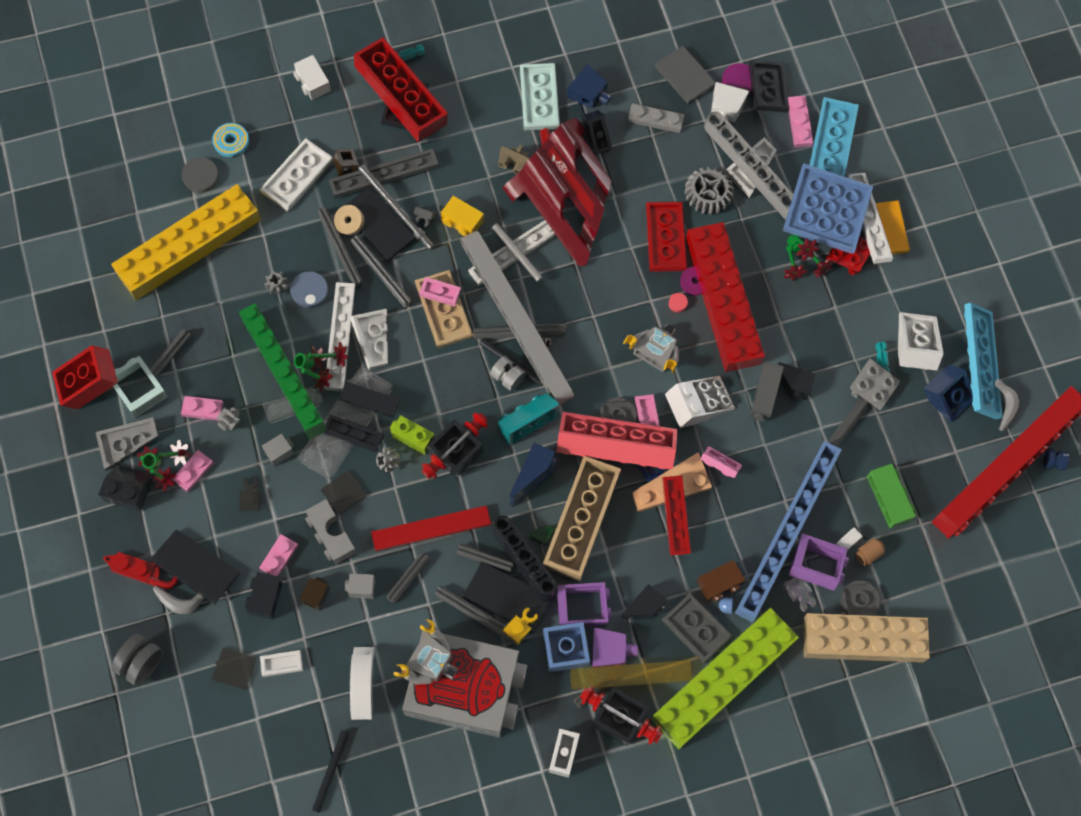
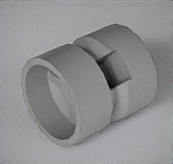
[490,356,526,391]

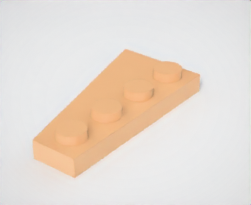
[632,452,712,512]

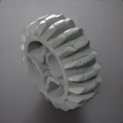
[684,166,734,215]

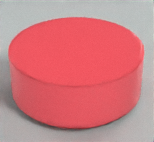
[668,293,688,313]

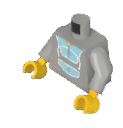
[623,324,679,373]
[394,619,458,685]

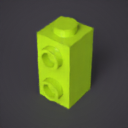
[390,415,435,455]

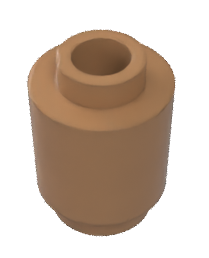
[855,538,885,566]

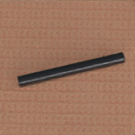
[479,338,542,386]
[312,730,349,813]

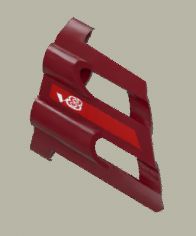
[502,117,612,266]

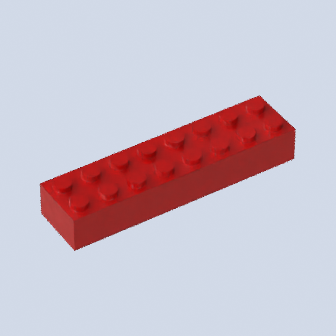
[686,222,765,372]

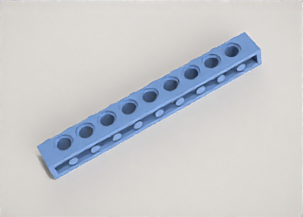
[735,441,842,623]

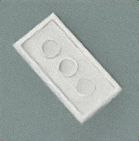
[259,138,334,212]

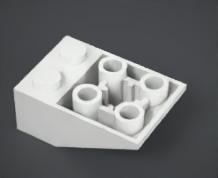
[665,376,735,428]

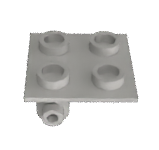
[850,359,900,410]

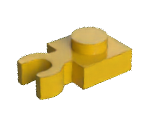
[503,608,538,645]

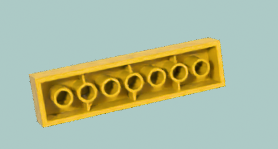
[111,184,261,301]

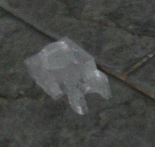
[783,578,817,612]

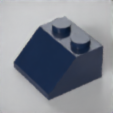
[923,365,973,422]

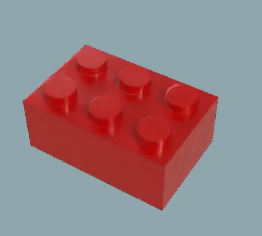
[52,345,118,409]

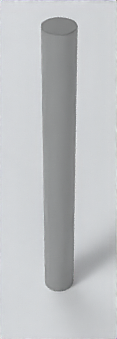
[492,223,543,282]

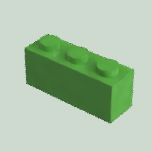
[866,464,916,529]

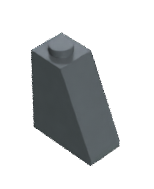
[750,362,784,422]

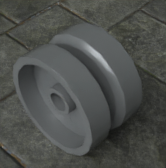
[111,633,163,687]

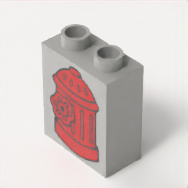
[402,630,528,738]

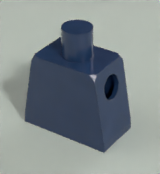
[567,64,612,108]

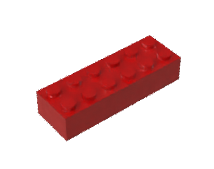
[354,37,448,143]

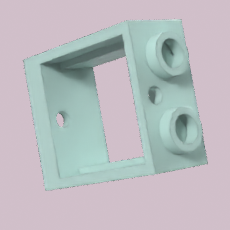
[113,356,168,418]

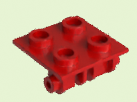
[826,236,870,275]

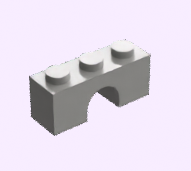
[305,499,356,565]

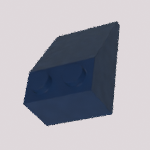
[510,443,557,507]

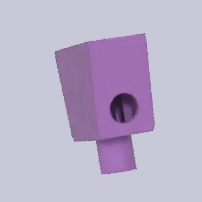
[592,628,638,670]

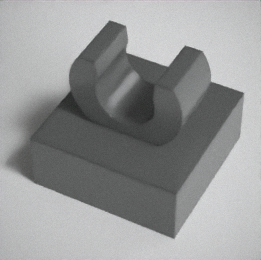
[414,206,437,227]

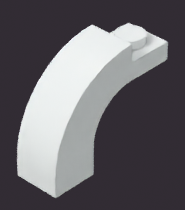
[350,647,375,720]

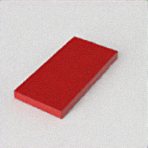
[646,202,687,272]

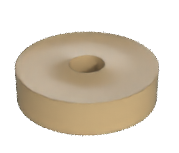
[334,205,364,236]

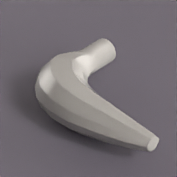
[994,379,1019,431]
[153,586,205,614]

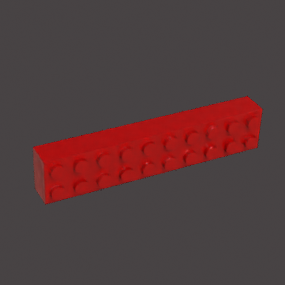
[932,386,1081,539]

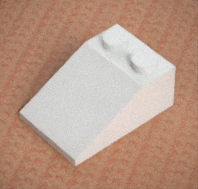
[898,312,944,370]

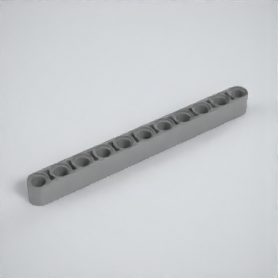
[460,231,574,405]

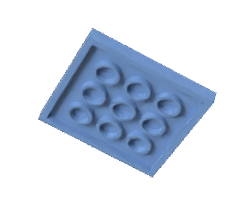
[782,163,873,254]

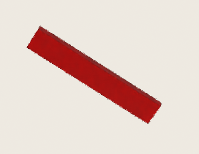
[371,505,491,552]

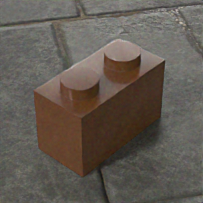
[697,560,745,602]

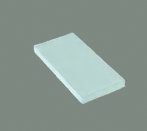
[520,63,560,130]

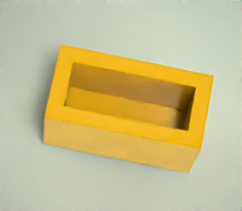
[441,196,484,236]

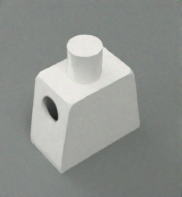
[711,82,749,124]

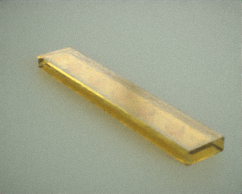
[570,660,692,690]

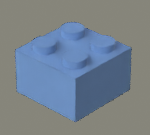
[543,622,590,672]

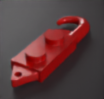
[103,552,179,589]

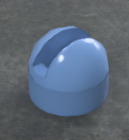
[719,598,733,614]

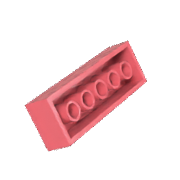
[556,412,677,469]

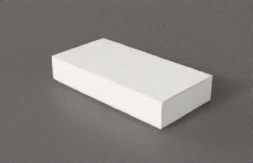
[260,650,303,677]

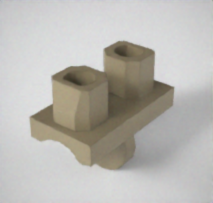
[498,144,529,175]

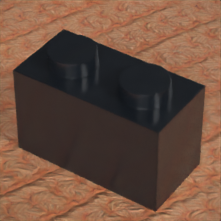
[245,572,283,620]

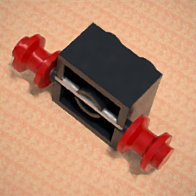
[421,413,489,479]
[580,685,662,746]

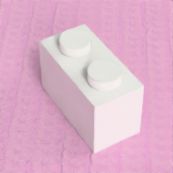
[293,55,331,100]
[549,729,580,778]

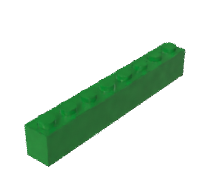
[239,303,327,440]

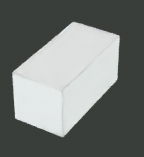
[835,528,862,551]

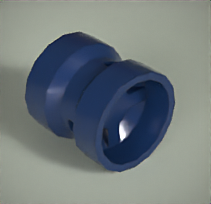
[1043,449,1069,471]

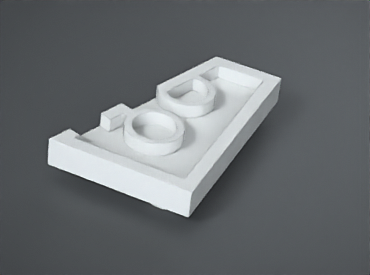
[351,309,388,370]

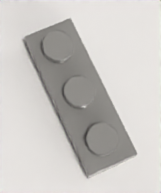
[628,103,684,133]

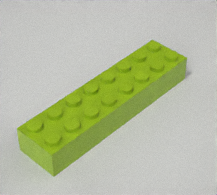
[651,608,799,749]

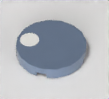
[290,272,328,308]

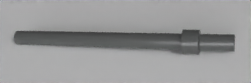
[358,164,435,250]

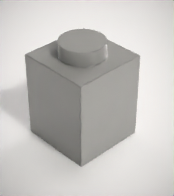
[262,433,294,467]
[345,574,375,599]

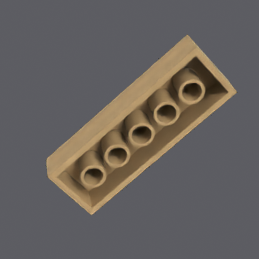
[543,456,621,582]
[803,613,930,662]

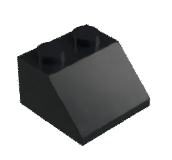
[98,464,155,512]

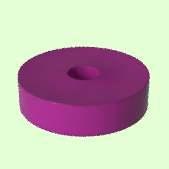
[680,267,702,296]

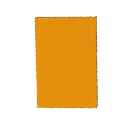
[875,201,910,254]

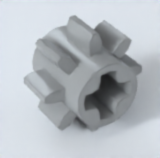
[264,271,288,295]
[217,407,241,431]
[376,447,401,472]

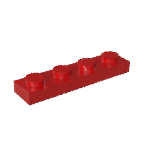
[662,475,691,556]

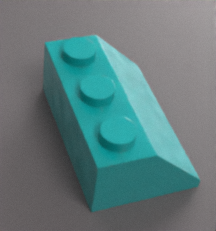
[497,393,559,446]

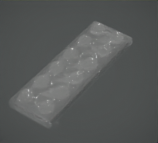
[297,366,393,480]

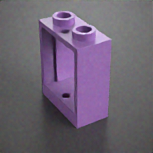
[789,533,849,591]
[557,582,612,627]

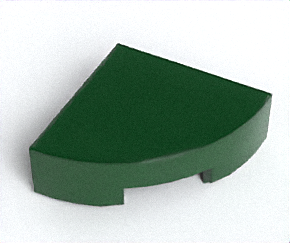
[529,526,556,546]

